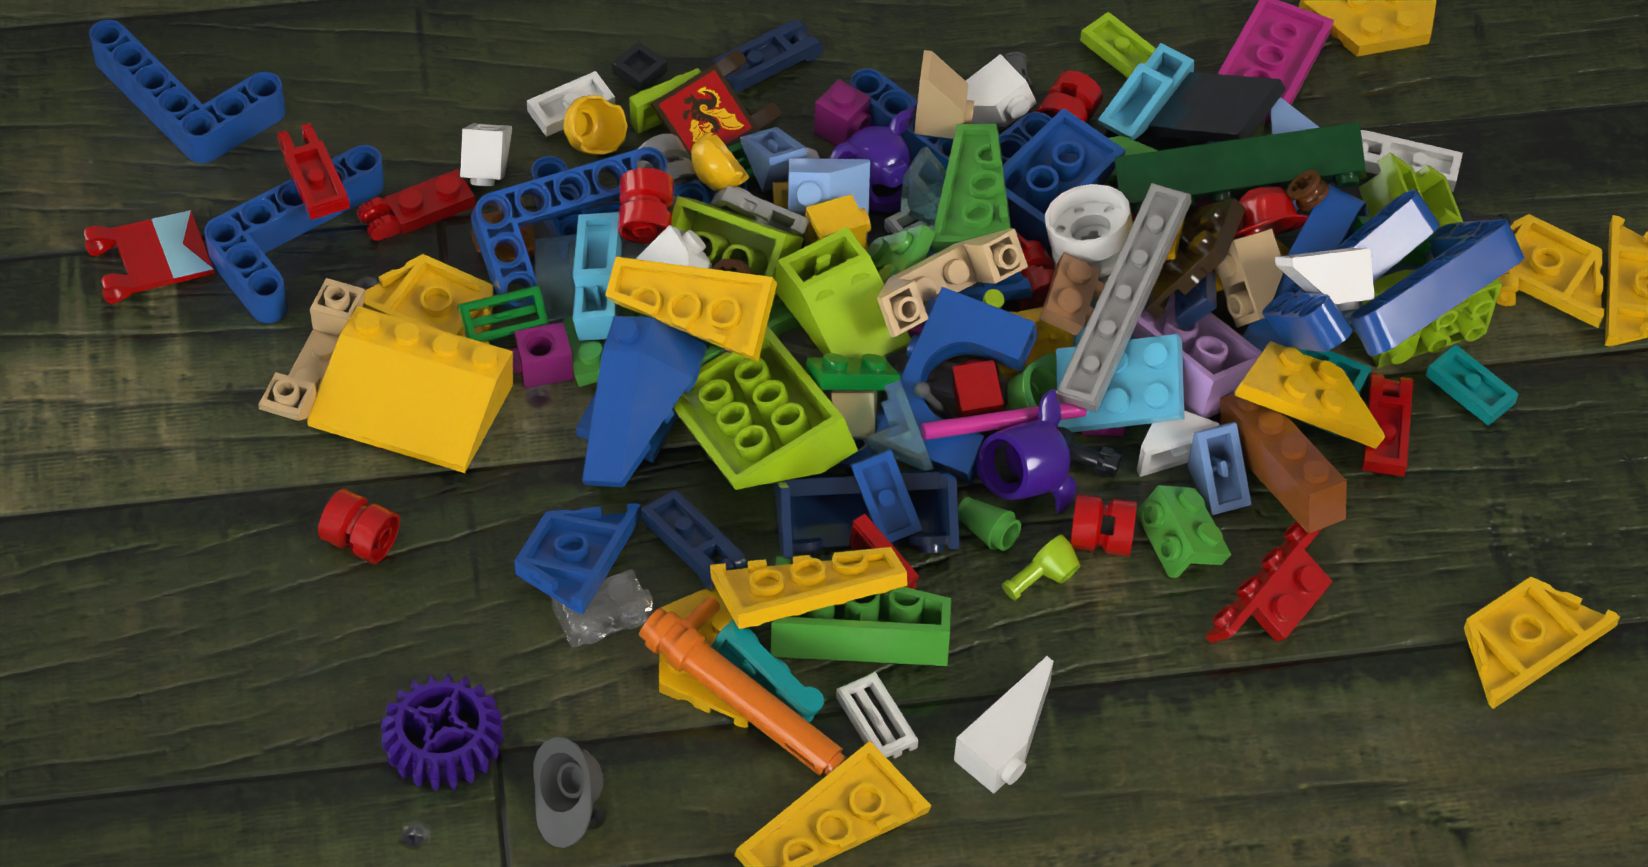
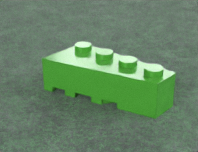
[771,556,951,666]

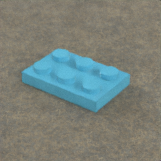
[1056,334,1185,432]

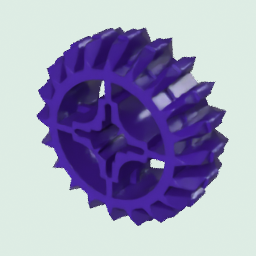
[381,672,503,791]

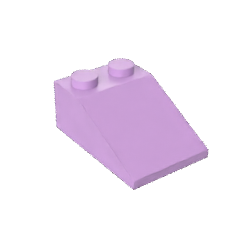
[1132,293,1261,419]

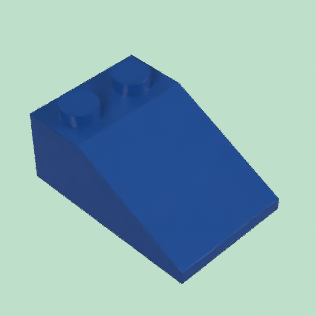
[1003,108,1125,252]

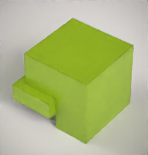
[1359,152,1463,228]

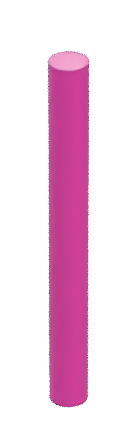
[920,402,1087,440]

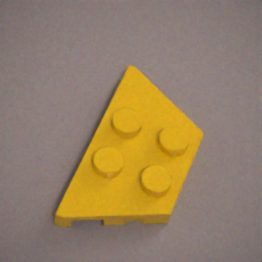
[1299,0,1437,56]
[1504,214,1604,328]
[1605,215,1648,346]
[363,254,494,344]
[1234,341,1385,449]
[1464,577,1620,709]
[659,588,748,727]

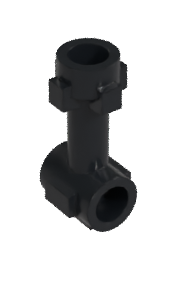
[1056,427,1122,478]

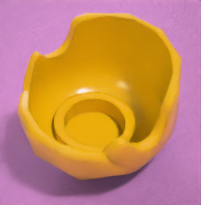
[563,95,628,156]
[691,132,749,191]

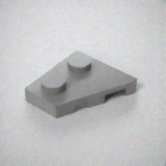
[710,186,810,236]

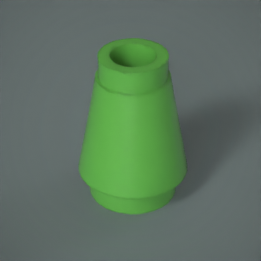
[958,497,1021,551]

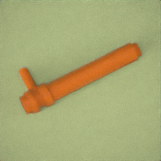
[639,597,847,777]

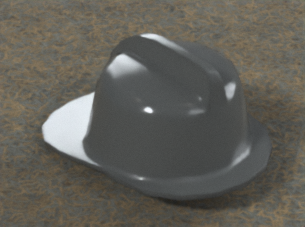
[533,737,604,848]

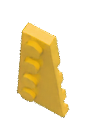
[605,257,777,362]
[710,547,907,629]
[735,741,931,867]

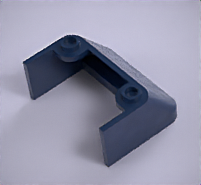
[774,469,959,560]

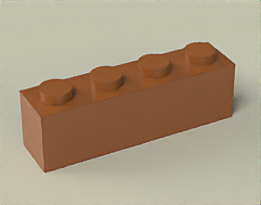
[1220,392,1347,534]

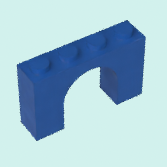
[874,286,1038,485]

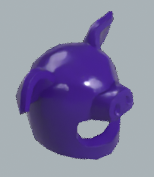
[829,105,916,213]
[976,389,1077,513]

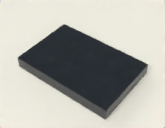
[1149,72,1286,142]

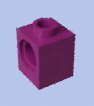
[509,322,573,389]

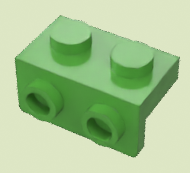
[1136,485,1232,578]

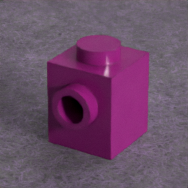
[814,79,872,147]

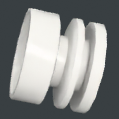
[1045,184,1133,284]

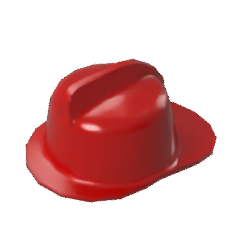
[1233,187,1308,240]

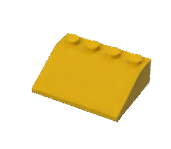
[307,306,513,473]

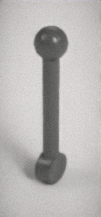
[914,381,959,420]

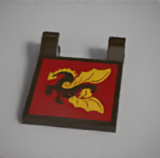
[650,50,781,161]

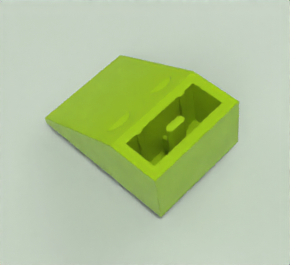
[775,227,911,358]
[1355,269,1502,368]

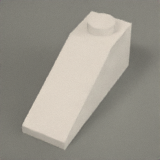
[954,656,1054,794]

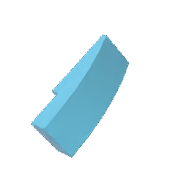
[1098,43,1194,140]
[573,212,622,341]

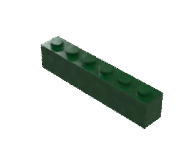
[1115,122,1367,216]

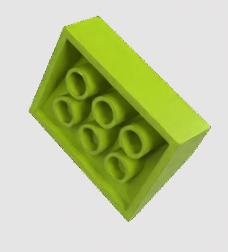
[673,327,858,490]

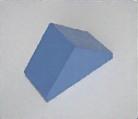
[740,127,807,192]
[1187,422,1252,515]

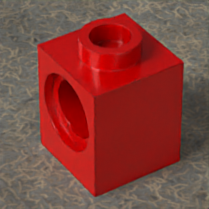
[952,359,1004,418]

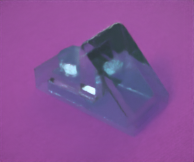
[867,380,933,471]

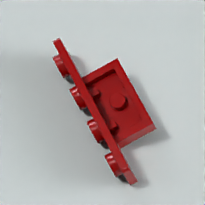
[1205,521,1333,644]

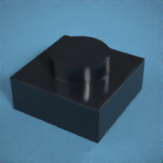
[612,41,667,92]

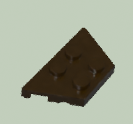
[1145,198,1246,319]

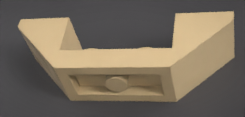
[877,228,1028,337]
[258,278,365,421]

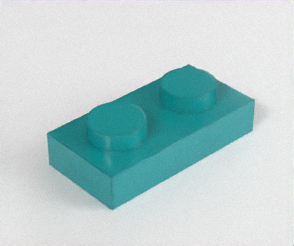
[1426,344,1519,426]

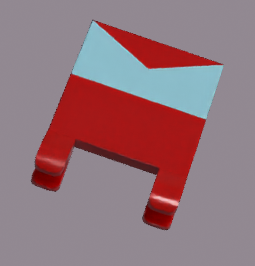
[84,210,214,304]

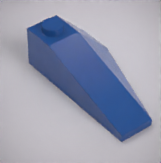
[582,316,707,487]

